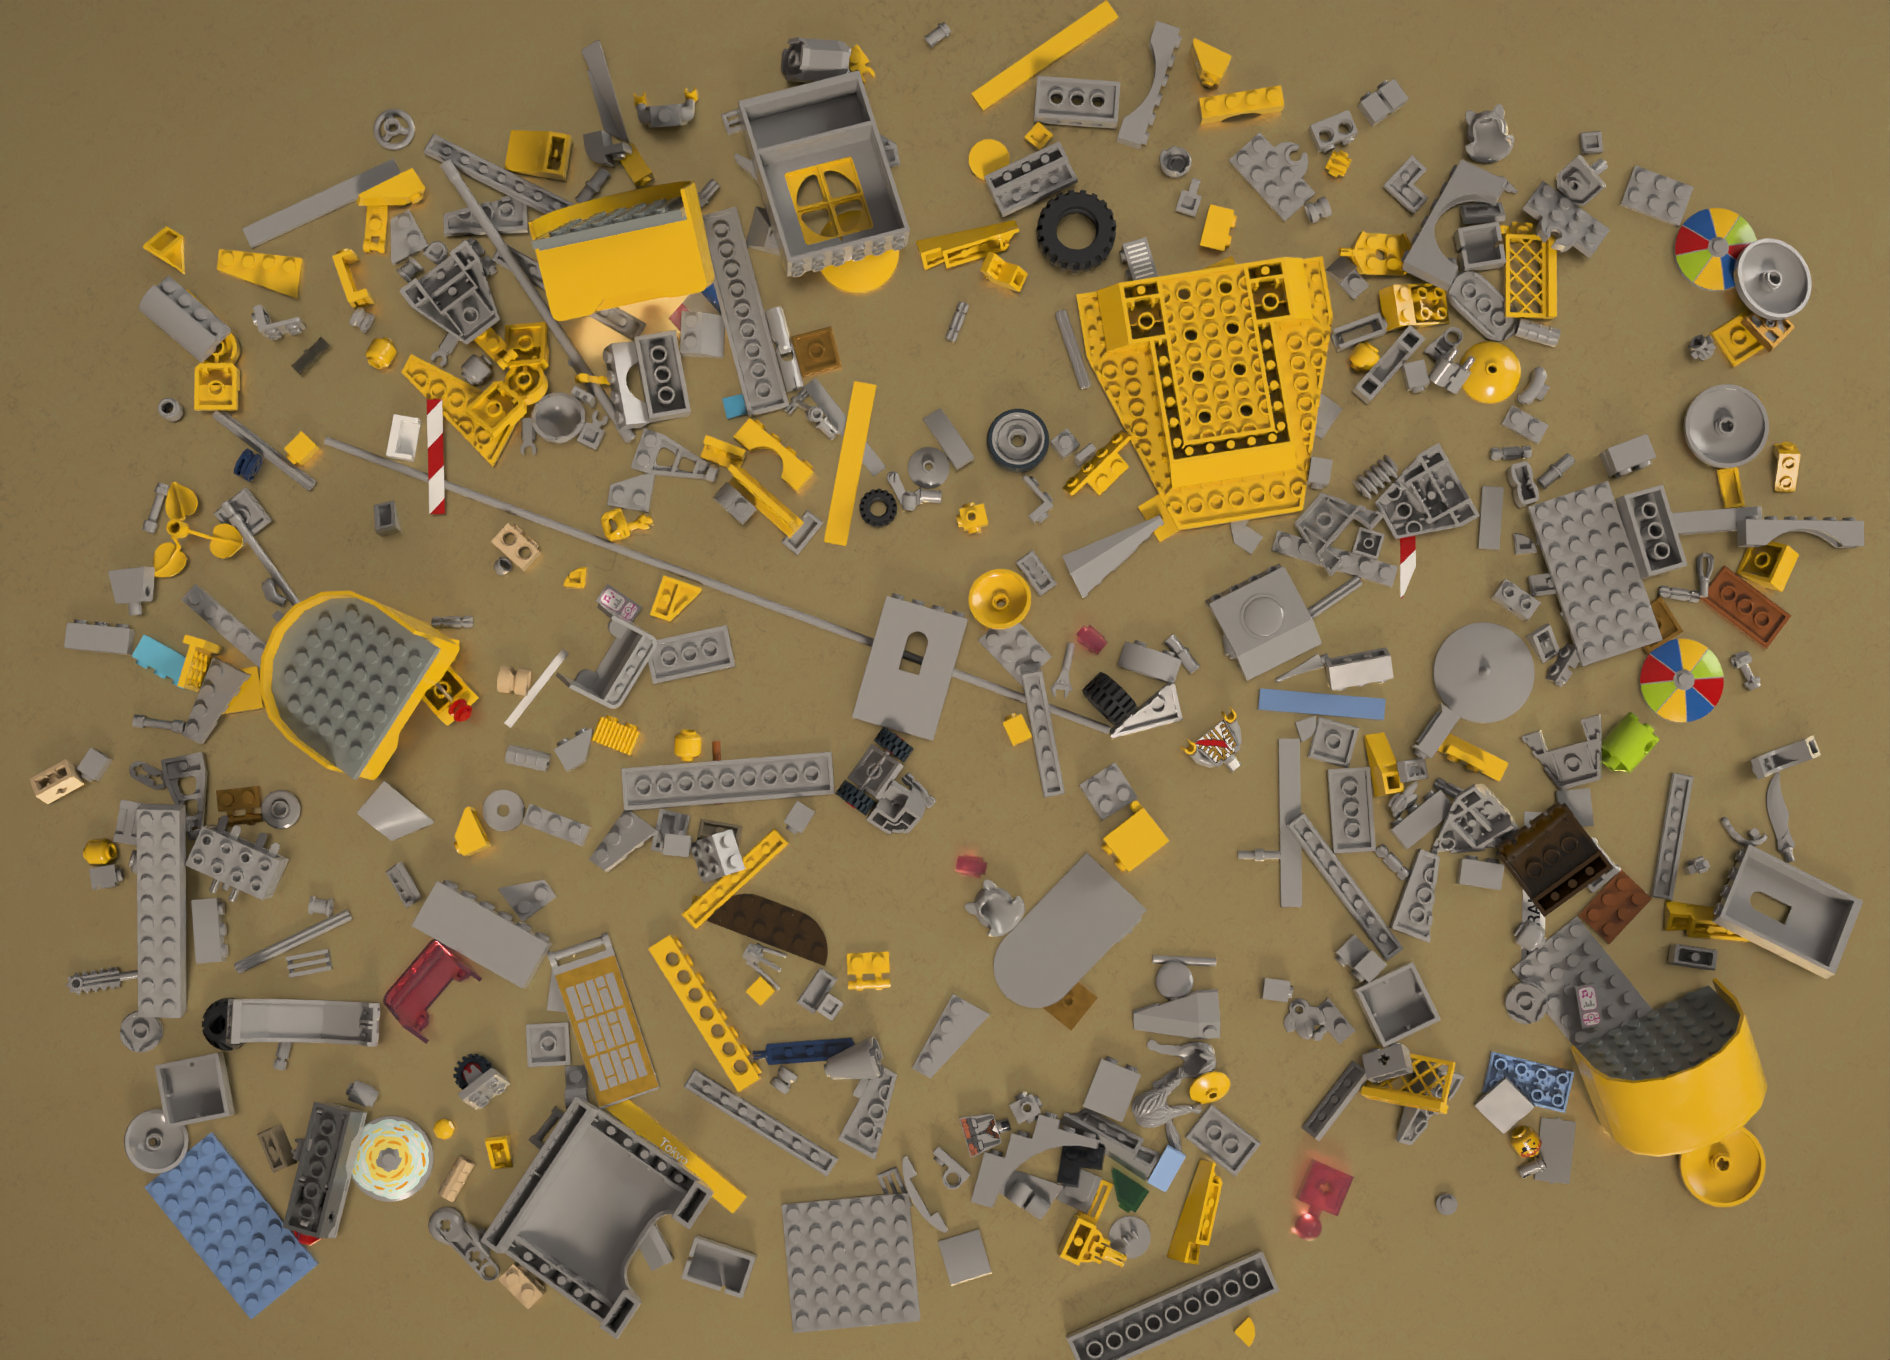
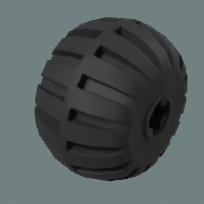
[202,998,246,1051]

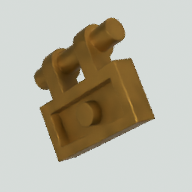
[216,786,262,827]

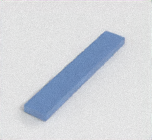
[1258,688,1386,720]

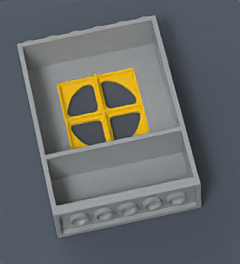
[738,71,910,277]

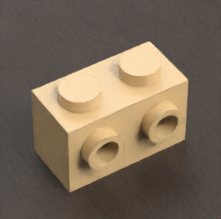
[498,1262,546,1309]

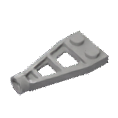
[631,428,719,482]
[161,752,208,841]

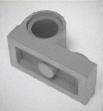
[564,1065,589,1109]
[933,1145,970,1189]

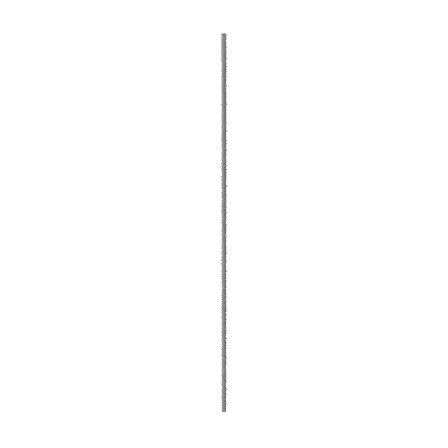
[324,437,1111,734]

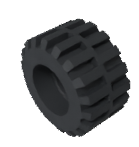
[1082,672,1138,727]

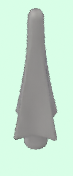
[1275,653,1329,682]

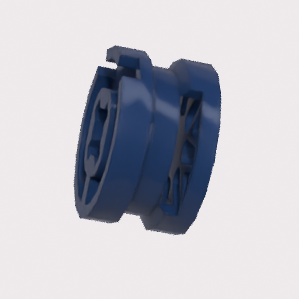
[234,448,263,482]

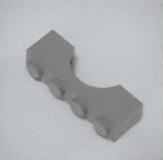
[1352,325,1426,405]
[603,342,650,430]

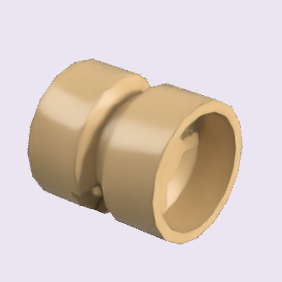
[497,665,531,696]

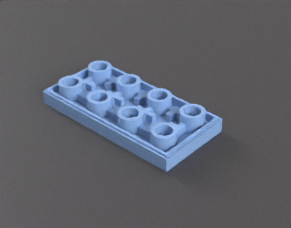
[1481,1051,1574,1113]

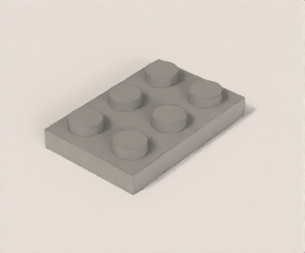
[1620,165,1694,227]
[978,623,1052,686]

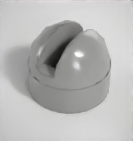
[494,557,512,575]

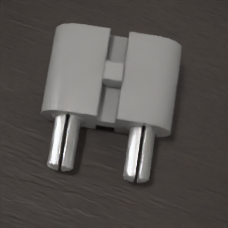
[1428,347,1475,394]

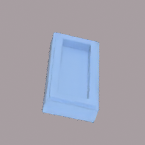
[1147,1145,1186,1192]

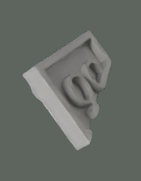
[589,810,659,872]

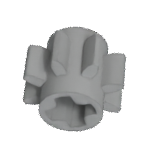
[1688,334,1716,361]

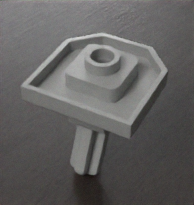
[1557,154,1608,206]

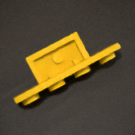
[1063,431,1131,496]
[1437,733,1508,781]

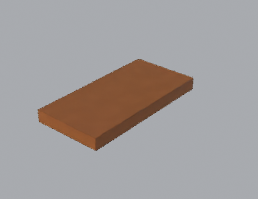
[1699,565,1791,649]

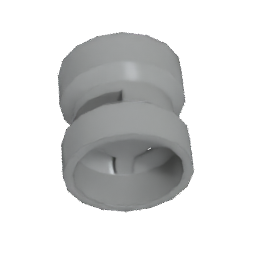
[1304,196,1332,224]
[769,1065,798,1094]

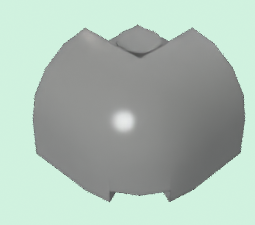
[866,780,926,835]

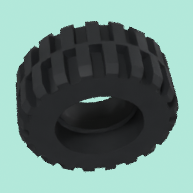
[1036,190,1116,273]

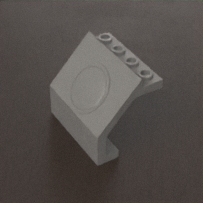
[1205,564,1322,681]

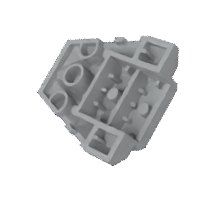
[1375,443,1480,539]

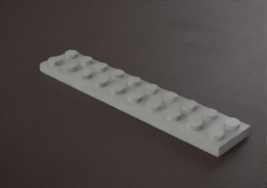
[702,207,789,417]
[621,752,835,811]

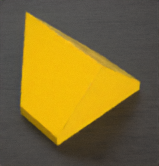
[143,226,185,275]

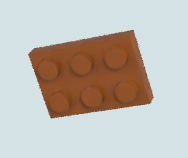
[1577,870,1652,944]

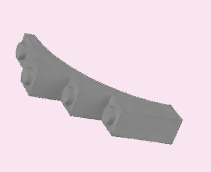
[971,1111,1100,1208]

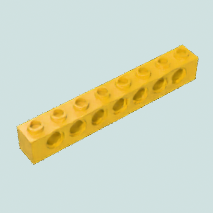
[648,935,762,1093]

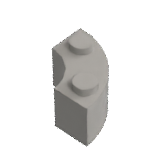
[1118,640,1182,683]

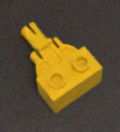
[1057,1214,1127,1268]

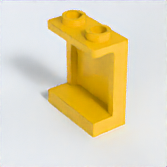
[332,248,375,310]

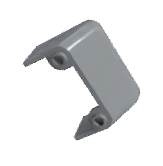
[555,604,657,709]

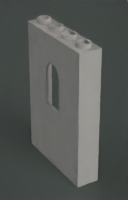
[852,593,968,741]
[1712,844,1863,979]

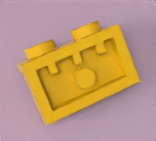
[700,435,747,470]

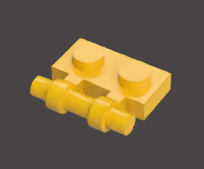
[847,951,890,991]

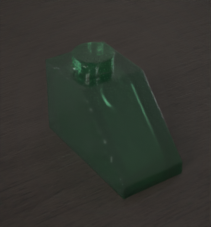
[1110,1166,1149,1213]

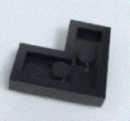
[1057,1146,1106,1188]

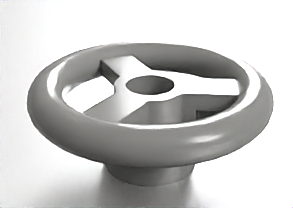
[373,109,415,150]

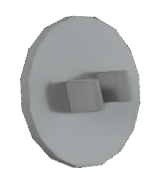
[1109,1216,1151,1258]

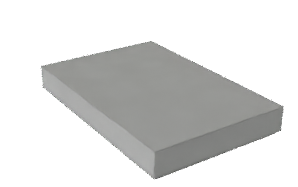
[1185,1103,1261,1177]

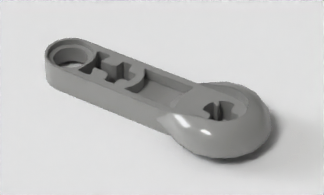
[428,1207,500,1282]

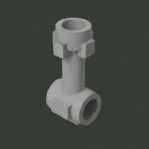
[1731,651,1761,691]

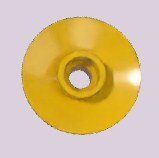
[1189,1071,1230,1104]

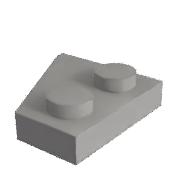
[607,473,655,513]

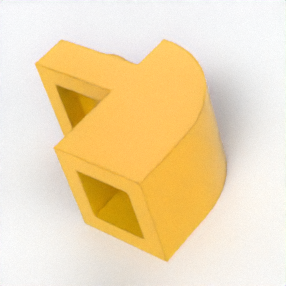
[980,252,1028,292]

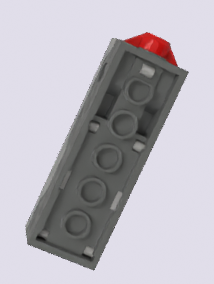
[282,1102,367,1245]

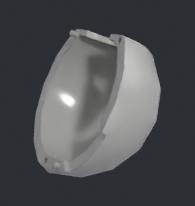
[532,392,585,444]

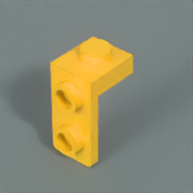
[620,143,654,188]
[1773,442,1801,492]

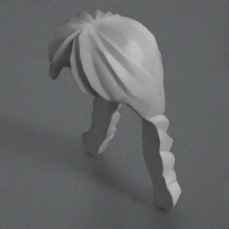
[1147,1039,1217,1089]
[1132,1067,1203,1128]

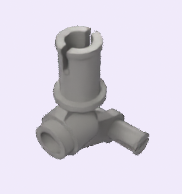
[783,388,840,440]
[887,471,942,510]

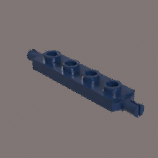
[753,1037,857,1065]

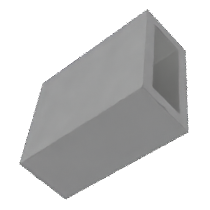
[1082,1056,1141,1122]

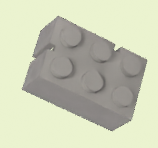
[681,1235,757,1298]

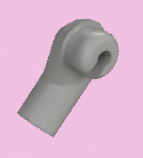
[262,578,287,607]

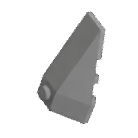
[1133,989,1220,1039]
[1396,1061,1465,1145]

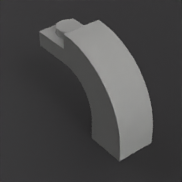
[1751,735,1821,780]

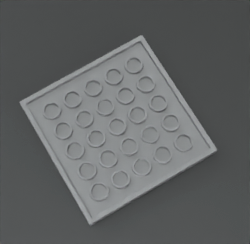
[782,1192,920,1333]

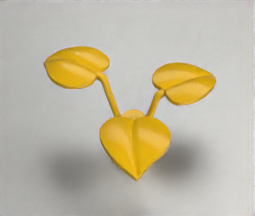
[153,482,243,578]

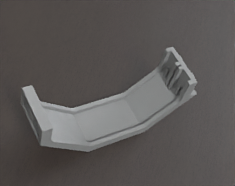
[226,999,380,1047]

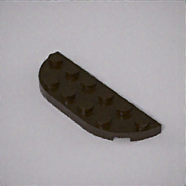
[707,894,828,966]

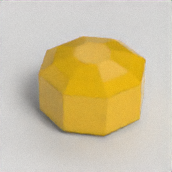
[433,1118,455,1140]

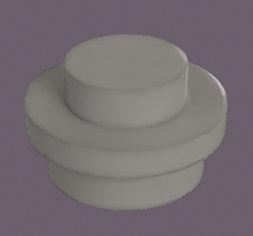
[1436,1193,1458,1215]

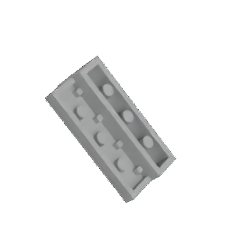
[984,142,1078,217]
[139,275,231,363]

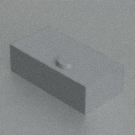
[633,330,691,423]
[1616,485,1687,579]

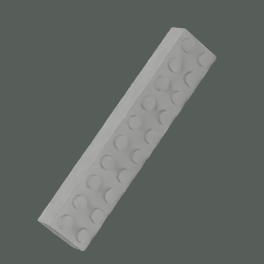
[136,803,187,1018]
[1066,1249,1279,1360]

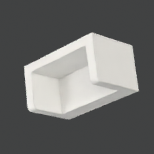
[386,414,422,462]

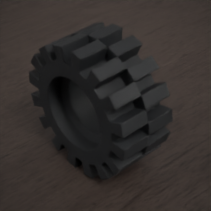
[859,488,897,528]

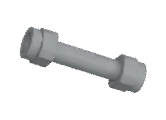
[142,482,170,534]
[132,714,186,733]

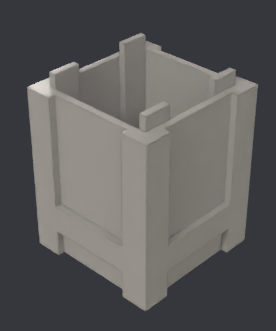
[113,800,146,845]

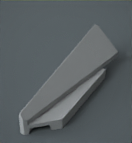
[1061,1109,1160,1181]

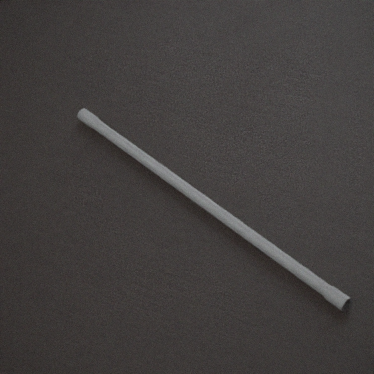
[440,159,636,443]

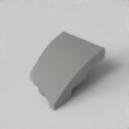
[357,781,434,841]

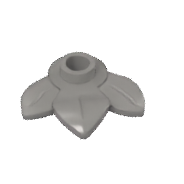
[1389,782,1418,818]
[1284,998,1326,1040]

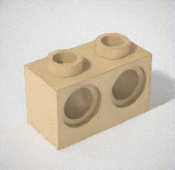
[491,523,541,571]

